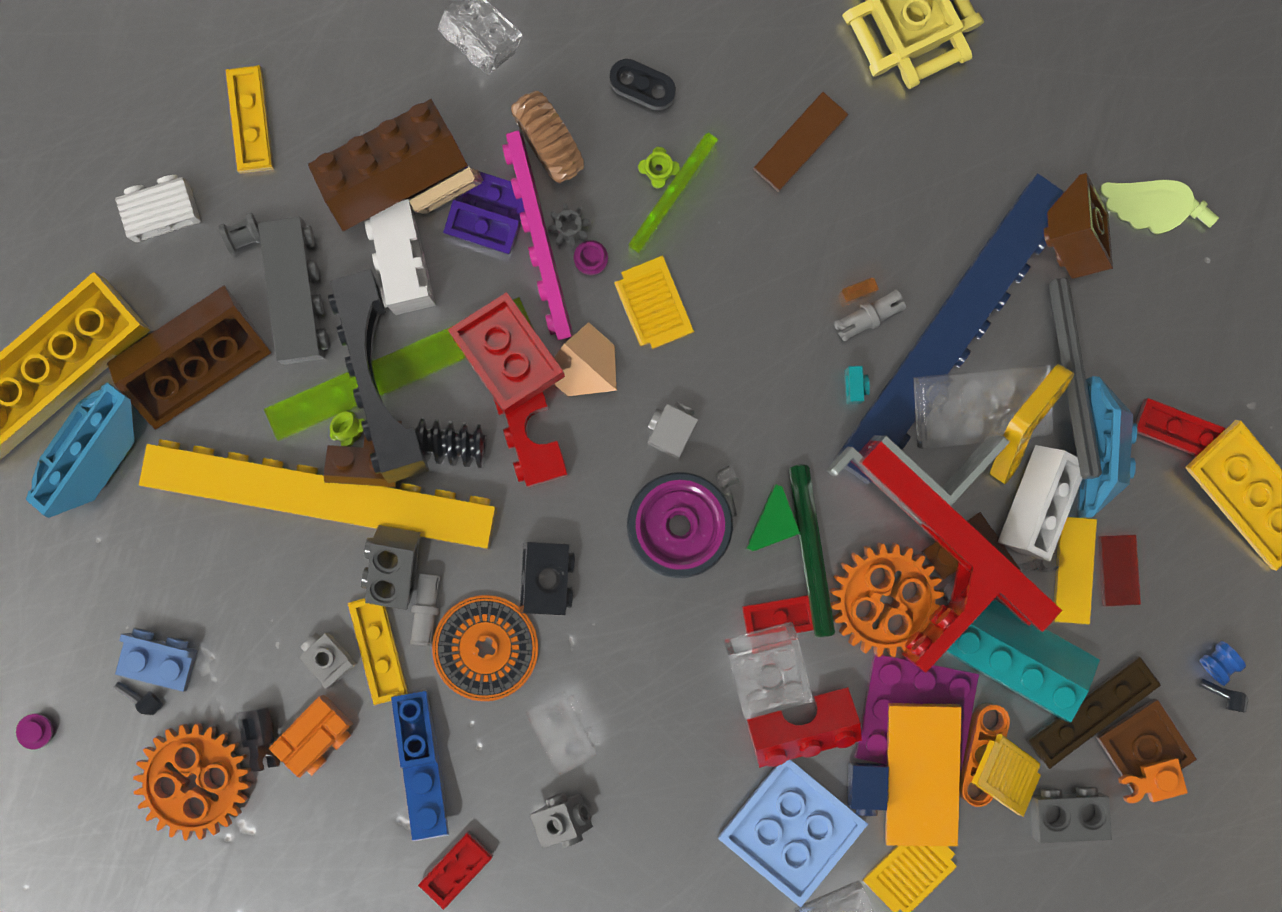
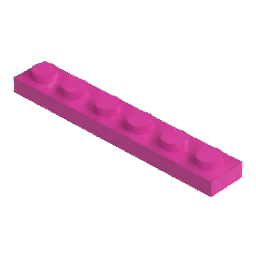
[502,130,574,341]

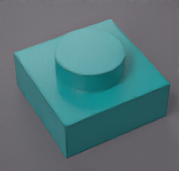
[845,366,870,405]

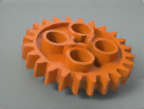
[829,542,945,657]
[133,723,252,841]

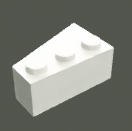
[364,199,436,315]

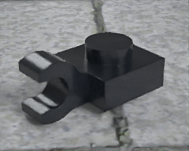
[237,707,280,772]

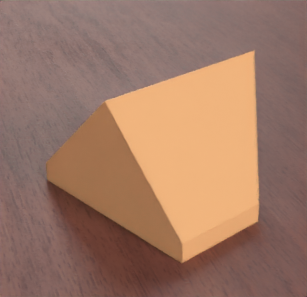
[554,322,617,397]

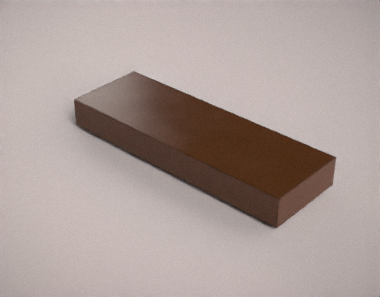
[753,92,849,193]

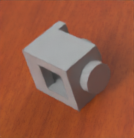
[298,633,357,689]

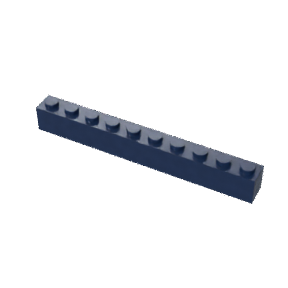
[834,173,1064,484]

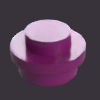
[573,240,608,275]
[16,714,53,750]

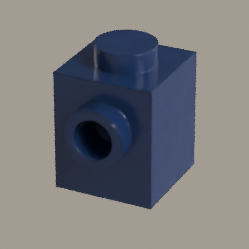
[847,762,889,816]

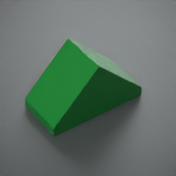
[745,484,800,552]

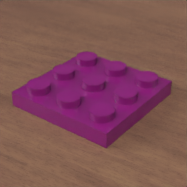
[854,653,979,777]

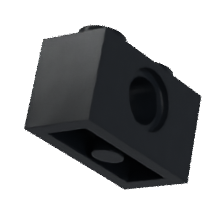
[519,542,575,615]

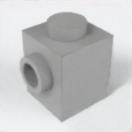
[648,402,698,459]

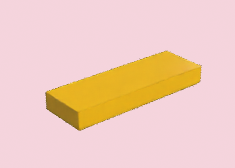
[226,65,274,174]
[1053,517,1097,624]
[348,598,409,705]

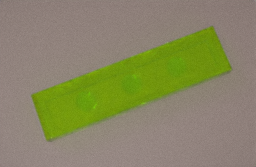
[628,132,718,259]

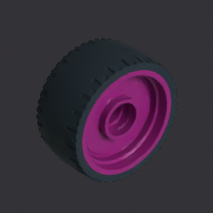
[627,472,733,578]

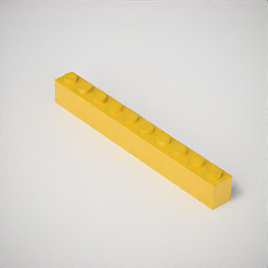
[139,439,498,549]

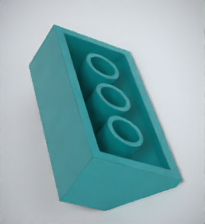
[945,600,1100,722]

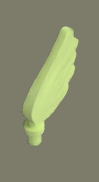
[1100,180,1219,235]

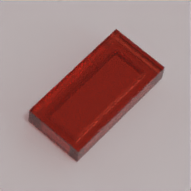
[1098,535,1141,606]

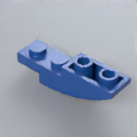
[391,691,449,842]

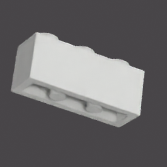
[998,445,1082,562]

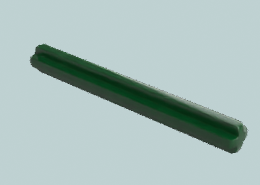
[789,464,835,638]

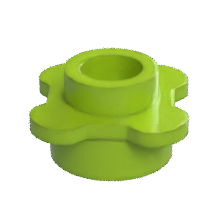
[638,147,680,189]
[330,411,364,447]

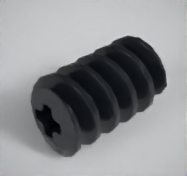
[415,417,487,469]

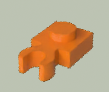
[1118,757,1188,803]

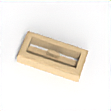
[409,167,484,214]

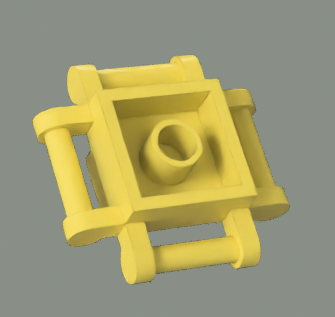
[842,0,984,89]

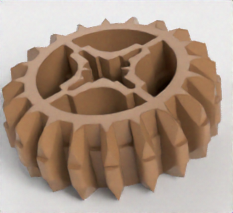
[511,90,584,183]

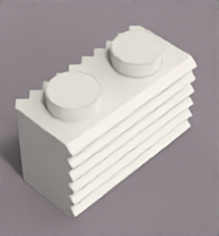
[115,175,201,242]

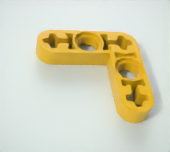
[989,363,1074,484]

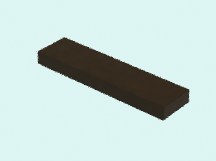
[1026,656,1161,769]

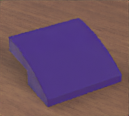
[443,167,525,254]

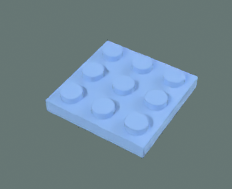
[718,760,868,907]

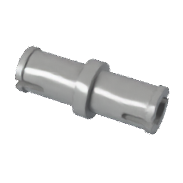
[834,290,906,341]
[410,574,441,647]

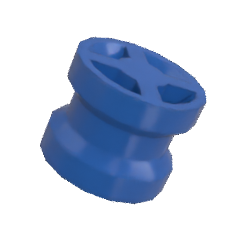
[1200,641,1246,686]

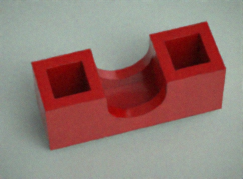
[494,391,569,488]
[745,687,862,768]

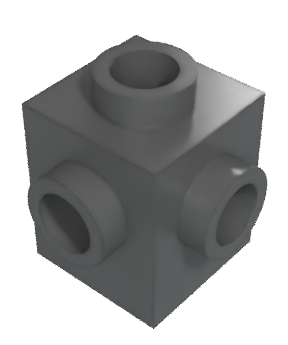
[530,792,593,848]

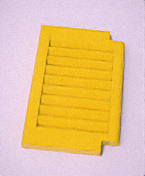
[614,255,694,349]
[972,734,1041,817]
[862,846,957,912]

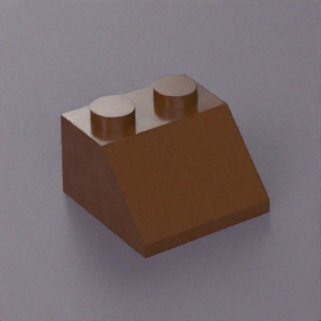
[1044,173,1113,279]

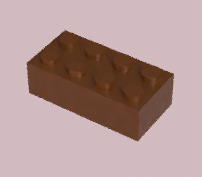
[308,99,468,232]

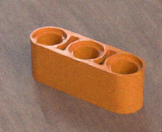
[959,702,1010,807]

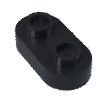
[610,59,676,110]

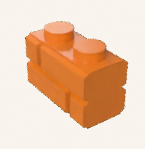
[269,695,353,778]

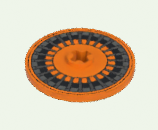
[432,595,538,701]

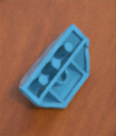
[1077,376,1137,518]
[26,383,134,518]

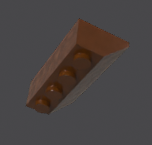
[107,285,272,430]

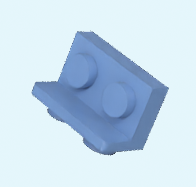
[115,628,197,692]

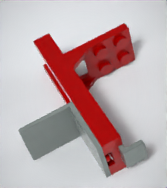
[826,435,1063,673]

